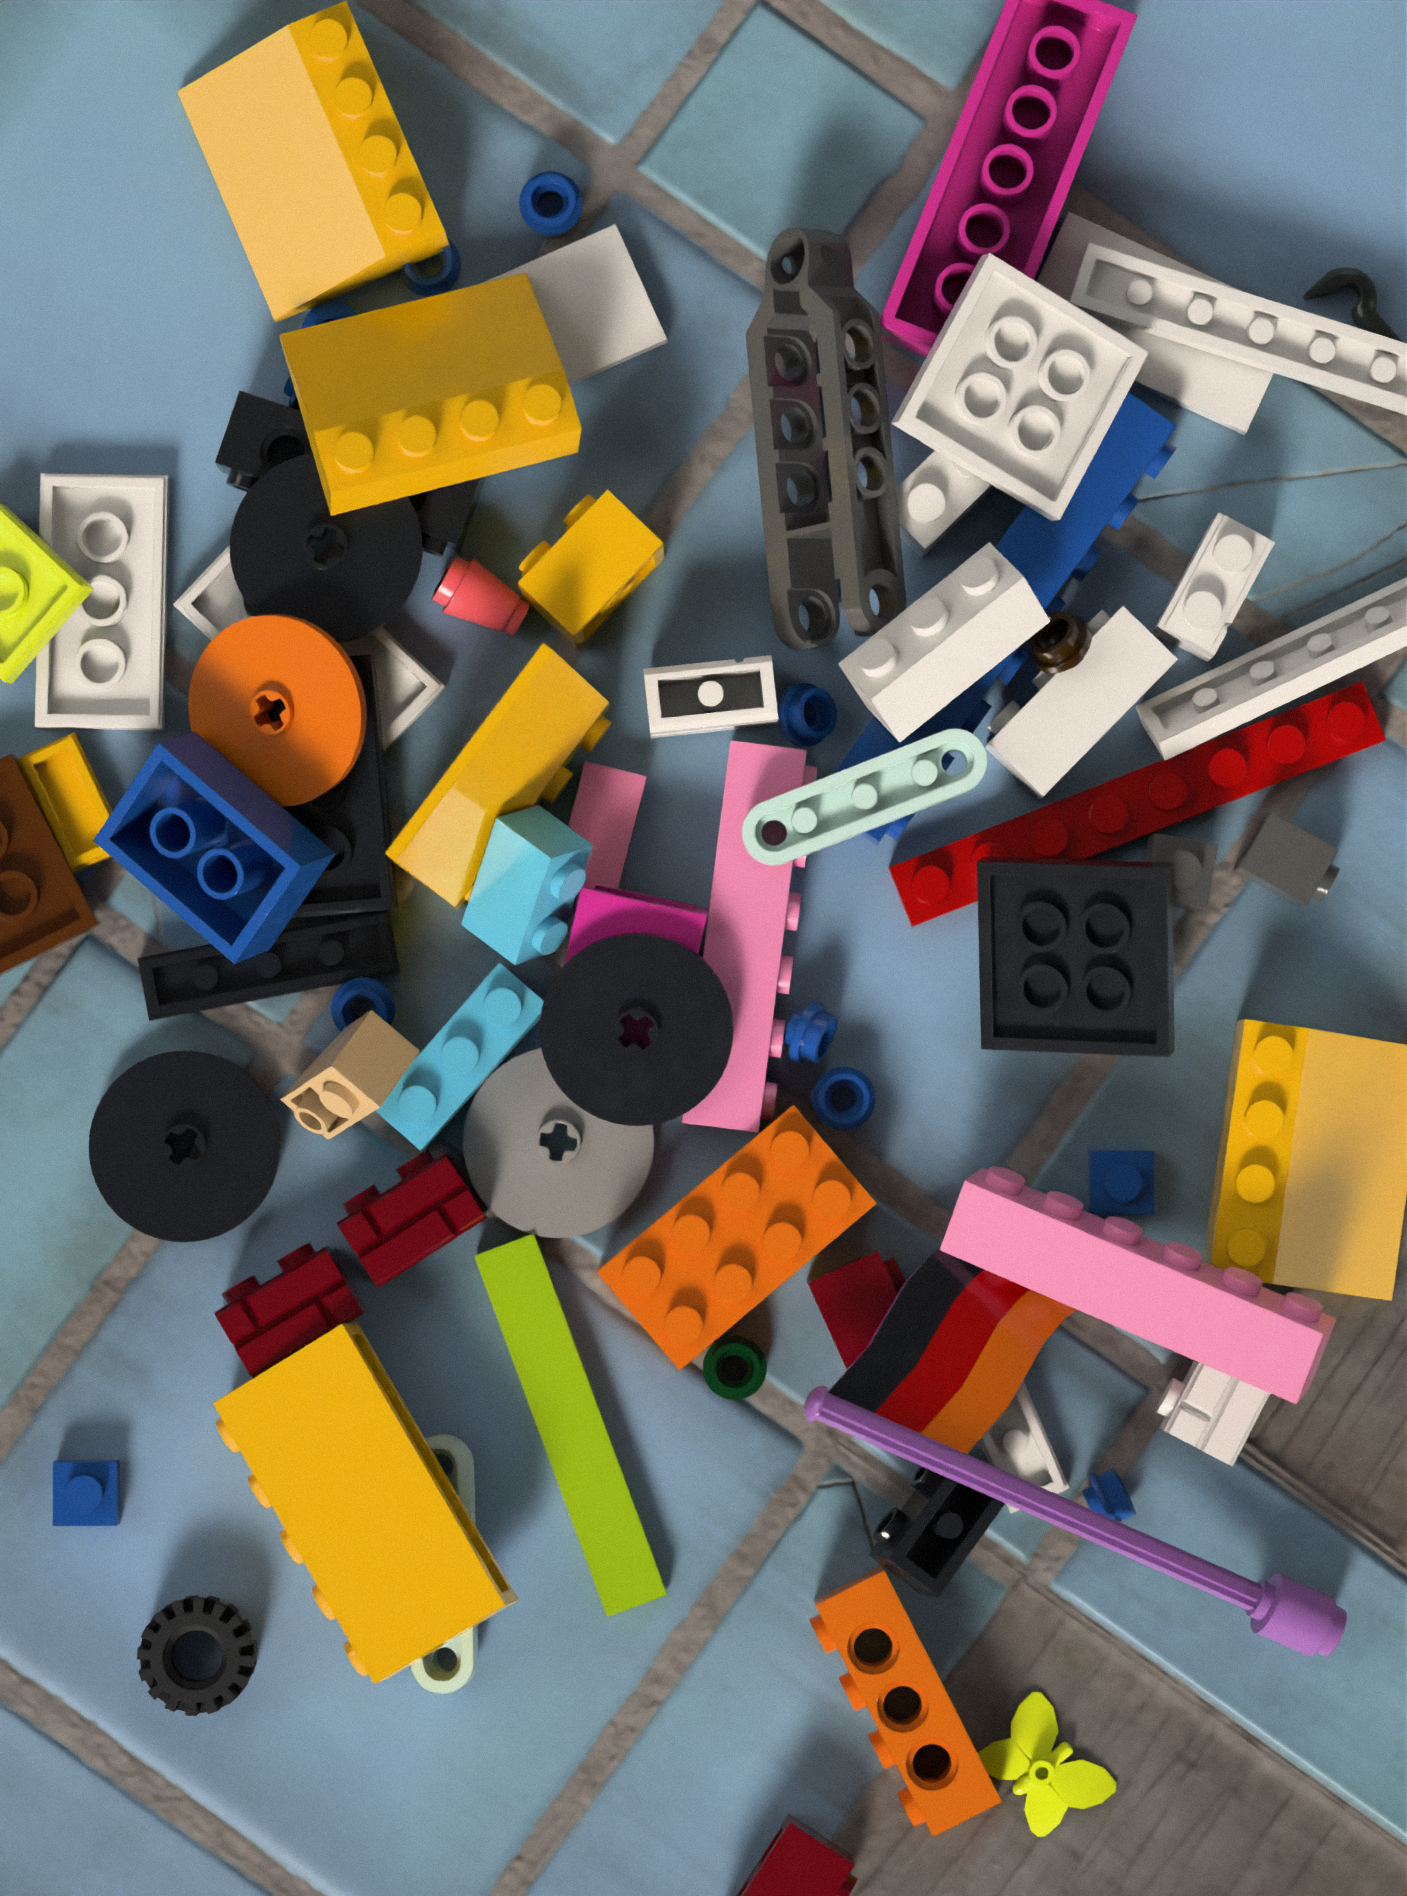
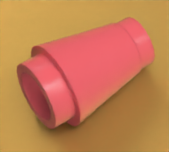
[431,555,530,637]

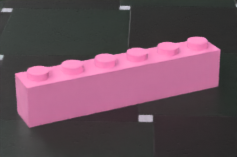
[682,740,817,1133]
[940,1166,1337,1404]

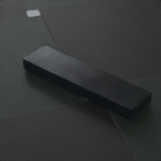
[137,910,401,1021]

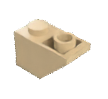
[280,1010,420,1140]

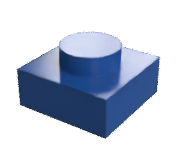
[1088,1150,1154,1215]
[53,1460,120,1526]

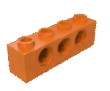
[809,1565,1002,1837]

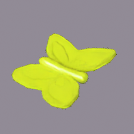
[978,1692,1117,1837]

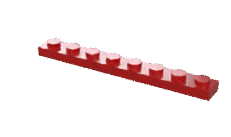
[888,681,1386,928]

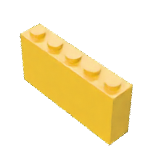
[213,1322,519,1684]

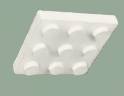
[891,253,1149,521]

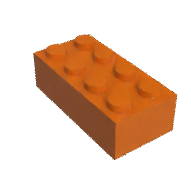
[596,1105,877,1370]

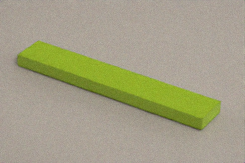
[474,1233,667,1617]

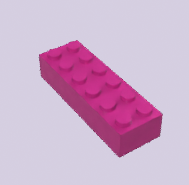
[880,0,1138,357]

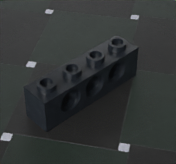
[215,391,485,557]

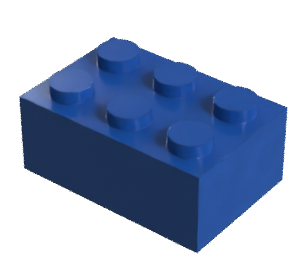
[93,732,336,964]

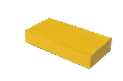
[17,732,113,874]

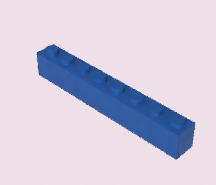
[833,392,1177,845]

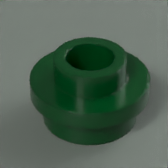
[703,1336,767,1400]

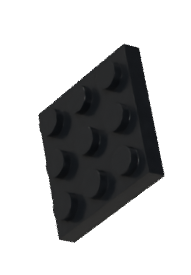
[977,857,1175,1057]

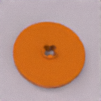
[188,614,367,807]

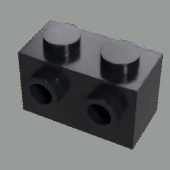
[868,1466,1005,1598]

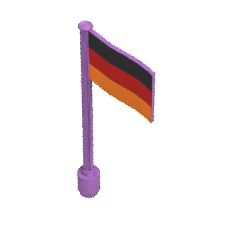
[804,1249,1347,1657]

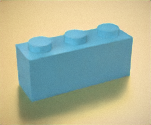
[375,962,544,1151]

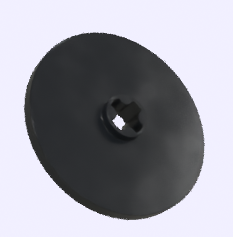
[230,453,423,644]
[539,932,734,1126]
[89,1050,281,1242]

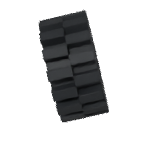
[137,1595,257,1716]

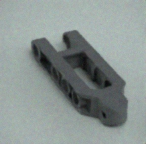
[746,228,906,650]

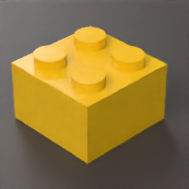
[518,489,665,649]

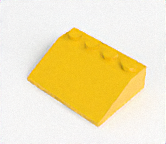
[177,0,450,323]
[280,273,582,516]
[385,643,612,910]
[1203,1019,1407,1301]

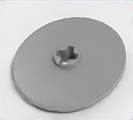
[463,1048,654,1238]

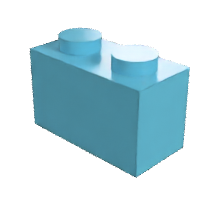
[461,805,593,965]

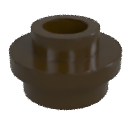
[1029,611,1092,674]

